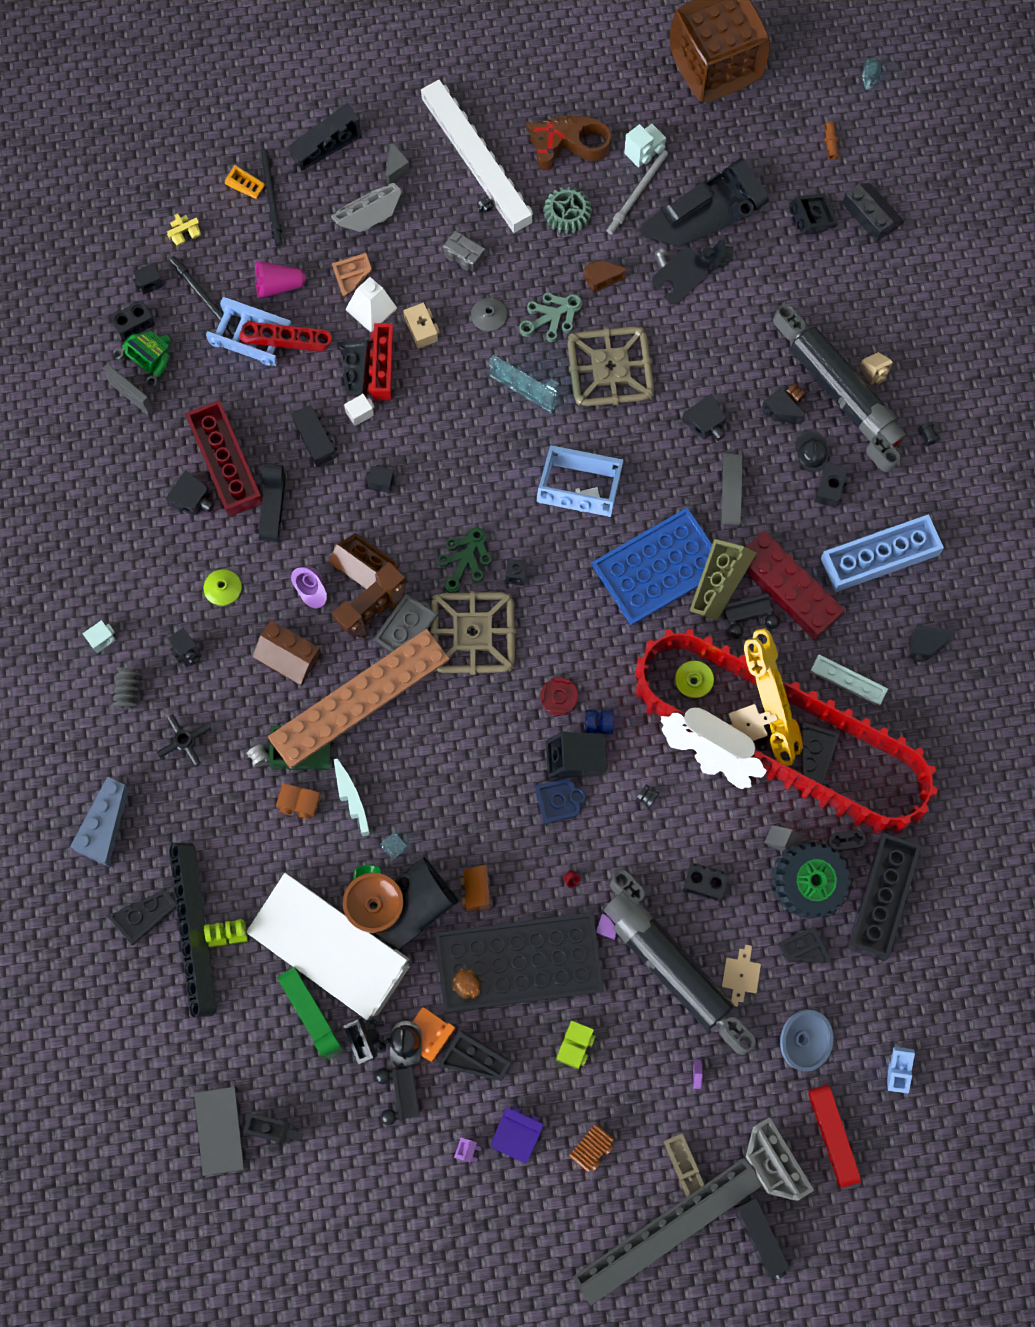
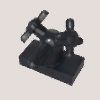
[343,1017,390,1064]

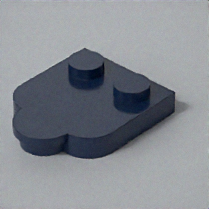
[534,779,586,824]

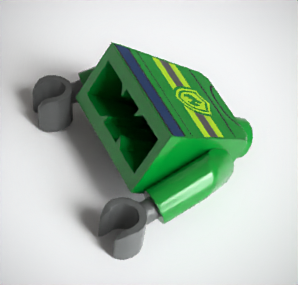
[113,331,171,389]

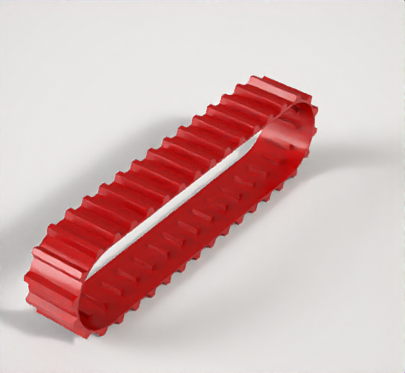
[635,629,938,834]

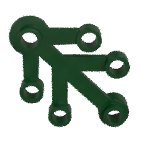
[438,527,492,593]

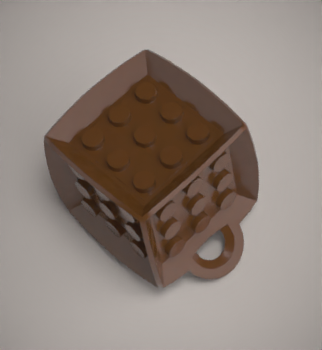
[670,0,770,103]

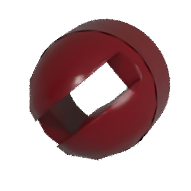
[563,870,581,888]

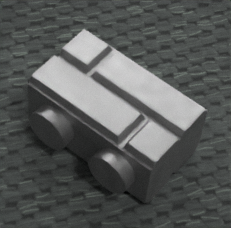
[443,231,486,272]

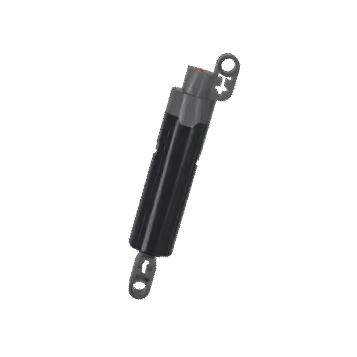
[773,304,906,472]
[604,870,756,1055]

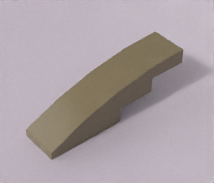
[664,1133,704,1198]

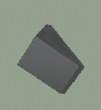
[385,144,410,185]
[764,825,806,852]

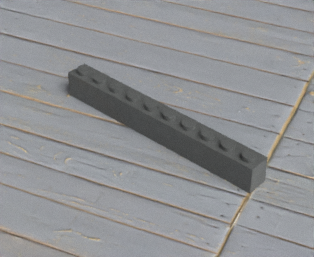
[573,1158,763,1305]

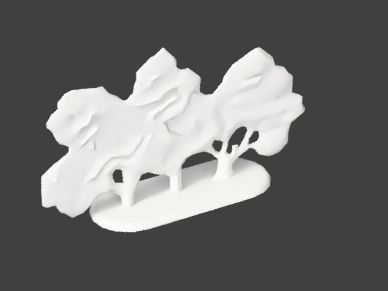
[661,708,767,789]

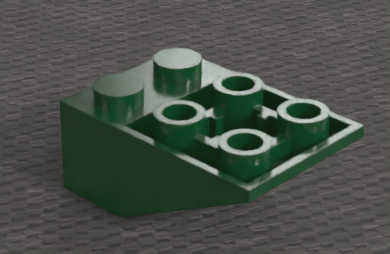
[269,726,331,770]

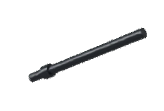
[261,149,282,246]
[169,256,236,337]

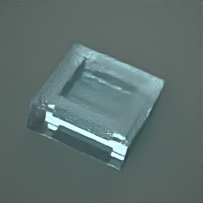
[380,832,408,860]

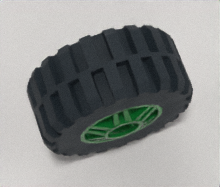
[771,841,852,918]

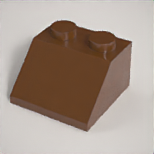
[460,865,490,913]

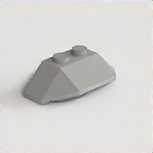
[331,183,401,232]
[746,1117,814,1201]

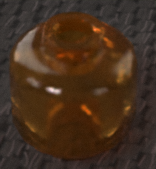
[451,969,481,999]

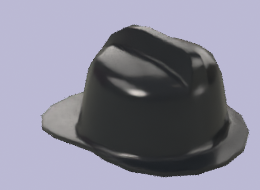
[796,431,828,472]
[390,1020,422,1069]

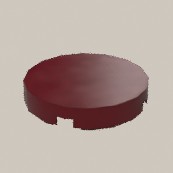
[540,677,578,716]

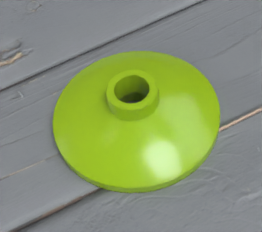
[204,569,242,606]
[675,661,714,698]

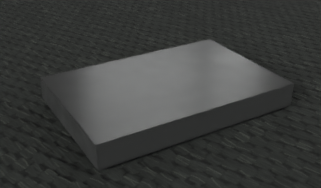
[103,364,154,417]
[373,593,438,652]

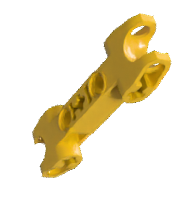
[744,628,803,766]

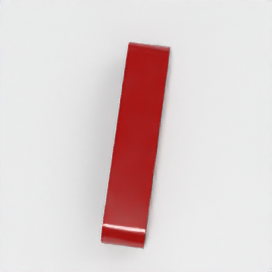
[240,322,332,352]
[808,1084,861,1189]

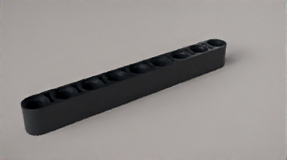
[169,843,216,1018]

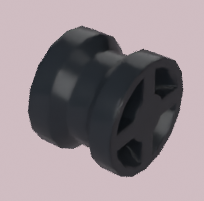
[636,784,659,809]

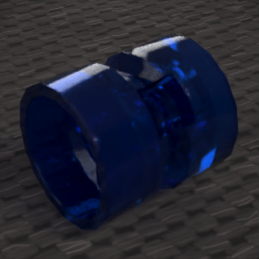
[585,709,614,734]

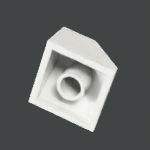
[346,277,397,332]

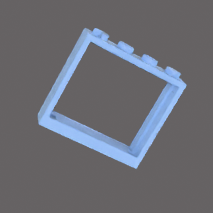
[537,445,623,517]

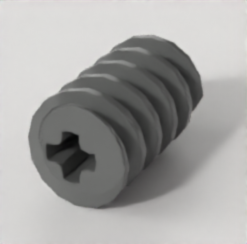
[112,668,141,710]

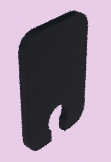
[652,247,708,304]

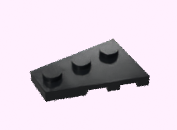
[337,340,371,396]
[802,722,840,785]

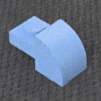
[887,1047,915,1093]

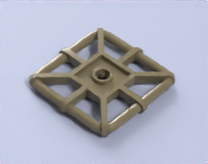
[568,327,654,406]
[429,591,517,675]

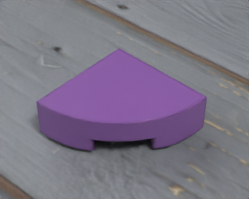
[596,914,616,940]
[693,1060,703,1089]

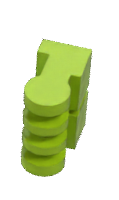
[204,919,248,948]

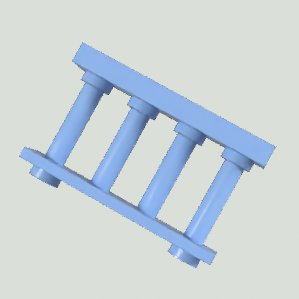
[206,297,292,366]

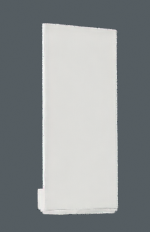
[246,873,410,1020]

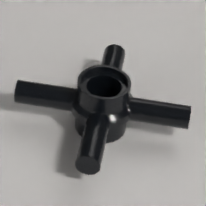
[157,714,211,767]

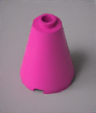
[255,261,305,298]

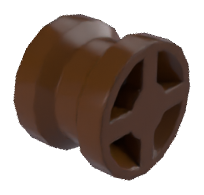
[786,383,807,405]

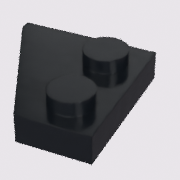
[778,926,832,963]

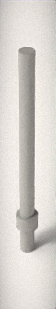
[606,150,668,235]

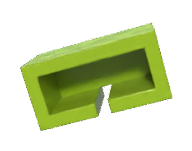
[556,1021,596,1069]

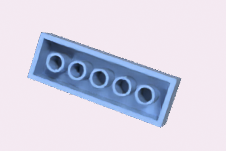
[821,514,944,592]

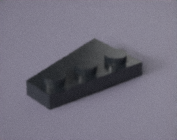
[106,890,176,946]

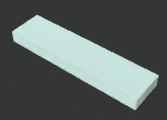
[810,655,888,707]

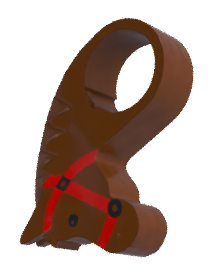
[526,116,611,170]

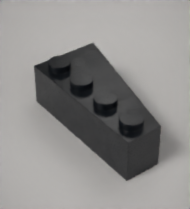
[288,103,362,171]

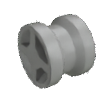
[247,744,269,767]

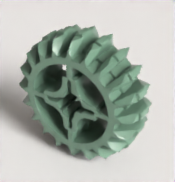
[544,186,592,234]

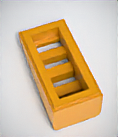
[225,165,266,199]

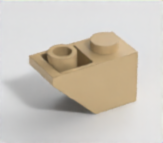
[859,352,893,385]

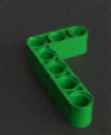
[277,967,344,1062]

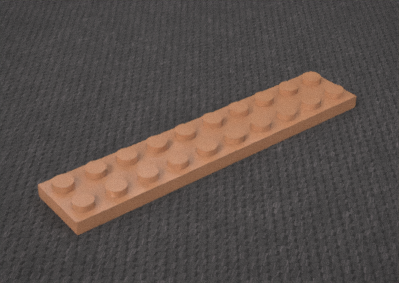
[268,629,449,769]

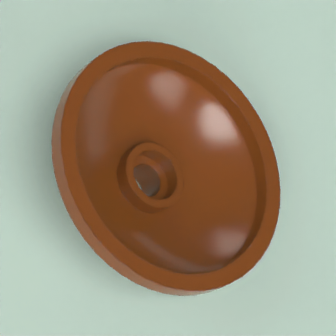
[343,873,403,933]

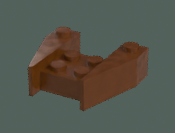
[332,562,406,639]

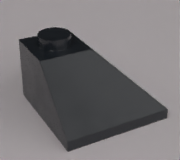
[908,625,956,662]

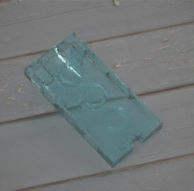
[489,355,559,413]

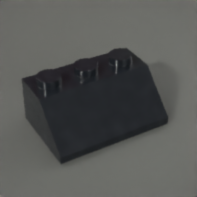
[842,183,904,242]

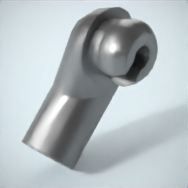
[655,247,669,268]

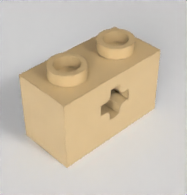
[403,302,440,349]

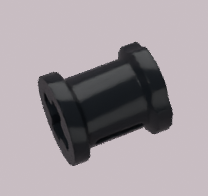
[918,422,940,446]

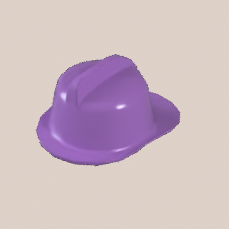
[291,566,327,608]

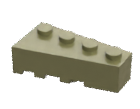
[690,539,756,621]

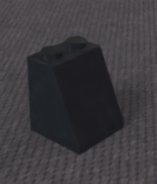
[546,731,608,779]

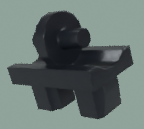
[701,240,733,272]

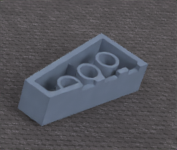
[70,777,129,867]

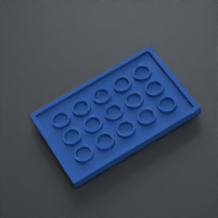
[591,508,712,626]

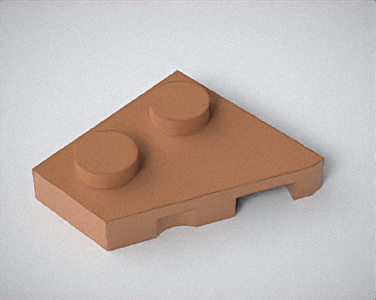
[332,253,372,298]

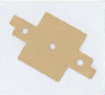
[729,704,778,741]
[722,945,761,1006]

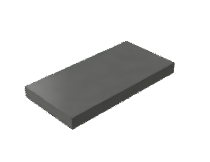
[194,1087,245,1176]

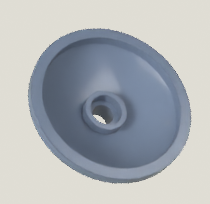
[780,1010,833,1071]

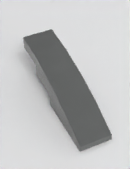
[721,454,742,525]

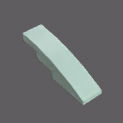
[334,759,370,836]

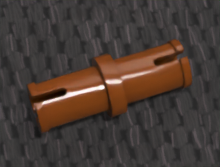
[824,122,839,160]

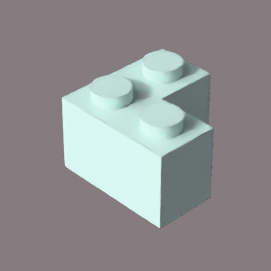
[624,124,666,168]

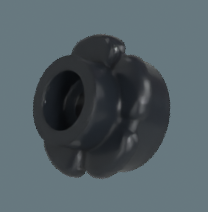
[477,196,493,213]

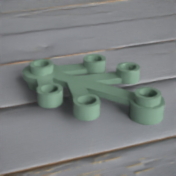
[519,293,582,342]

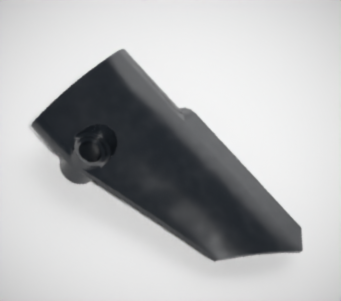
[641,158,769,247]
[371,857,459,951]

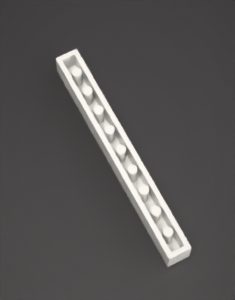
[421,80,533,233]

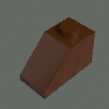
[584,260,626,294]

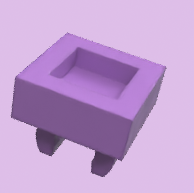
[454,1138,481,1163]

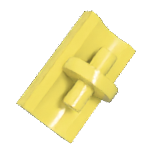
[167,213,201,246]

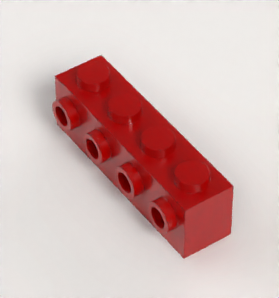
[369,323,394,401]

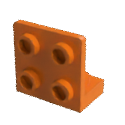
[412,1007,456,1064]

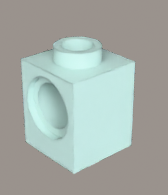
[83,620,116,653]

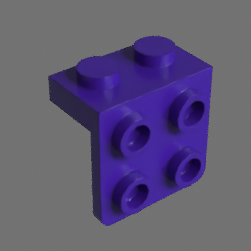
[491,1106,544,1163]

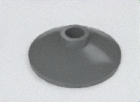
[471,298,507,332]

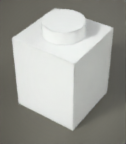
[344,394,375,426]

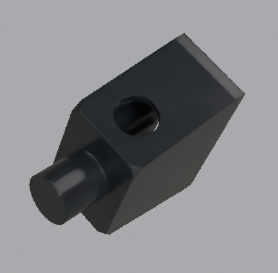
[682,394,726,441]
[166,470,215,515]

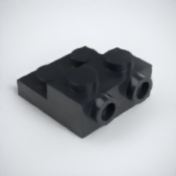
[789,194,838,235]

